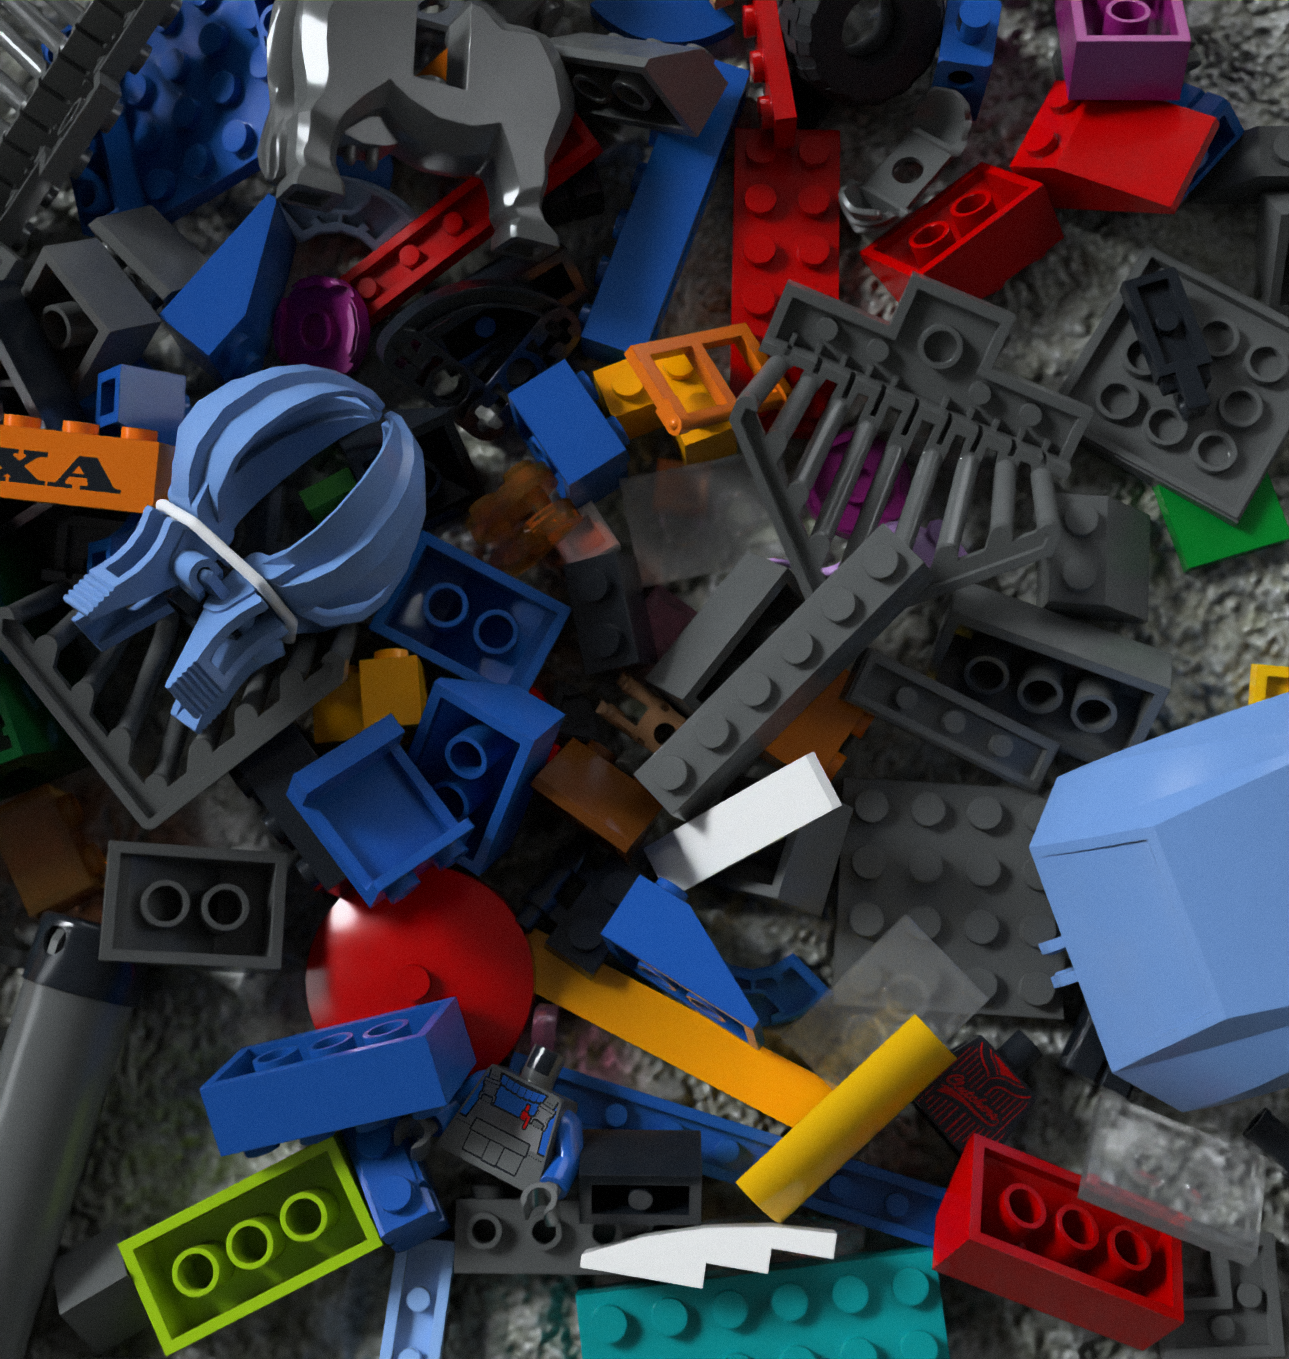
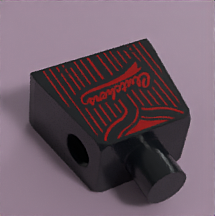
[910,1030,1043,1159]

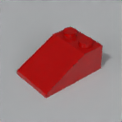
[1009,80,1220,214]

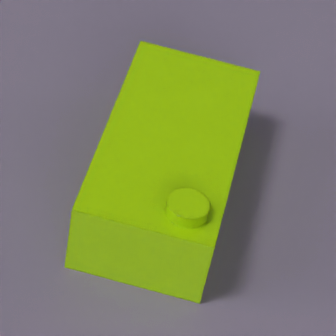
[117,1131,386,1357]

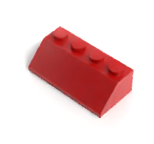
[932,1133,1184,1351]

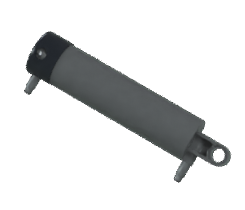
[0,910,150,1359]

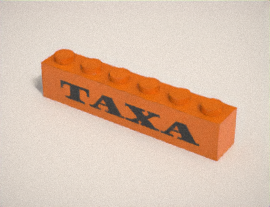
[0,414,175,514]

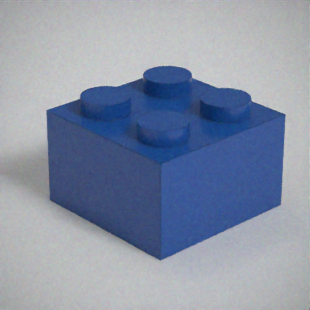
[508,359,631,513]

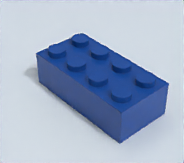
[199,996,477,1158]

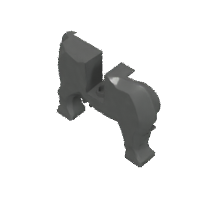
[257,0,575,262]

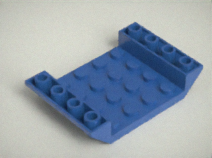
[41,0,275,237]

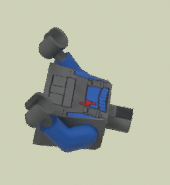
[394,1043,584,1227]

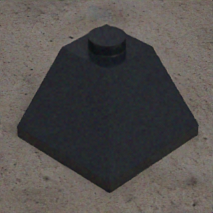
[338,407,490,533]

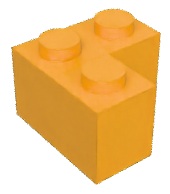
[592,354,737,472]
[313,648,431,752]

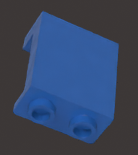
[286,713,475,909]

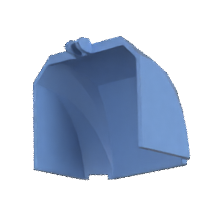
[1029,692,1289,1112]

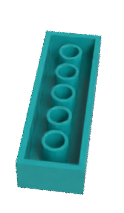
[575,1244,950,1359]

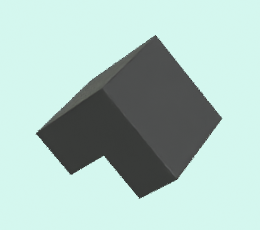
[52,1223,152,1356]

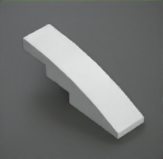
[643,751,842,892]
[580,1223,837,1289]

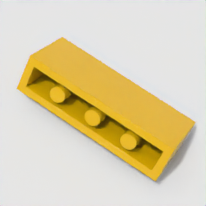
[735,1014,957,1224]

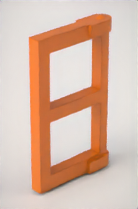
[624,322,792,436]

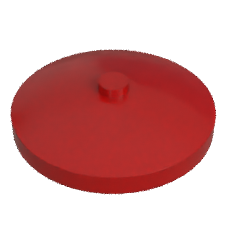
[306,865,536,1079]

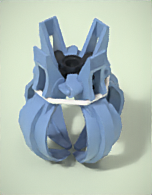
[63,364,426,734]

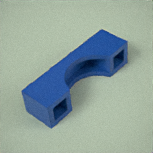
[87,364,190,605]

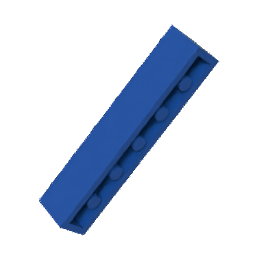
[578,59,751,365]

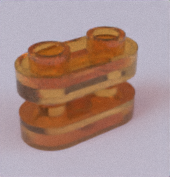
[465,459,583,578]

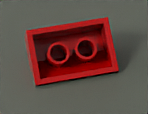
[859,162,1064,303]

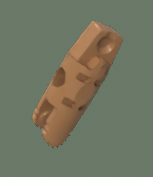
[595,671,688,753]

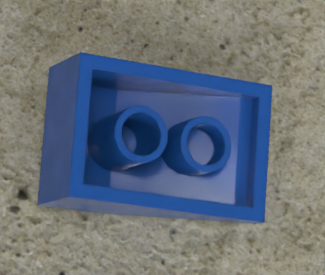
[158,193,297,385]
[368,530,572,692]
[601,875,765,1051]

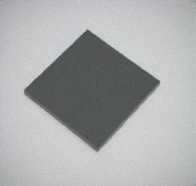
[1058,244,1289,527]

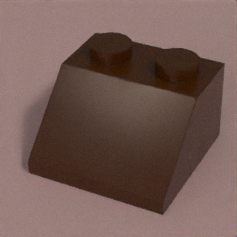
[530,737,666,864]

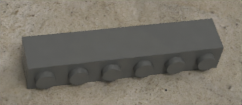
[633,523,935,822]

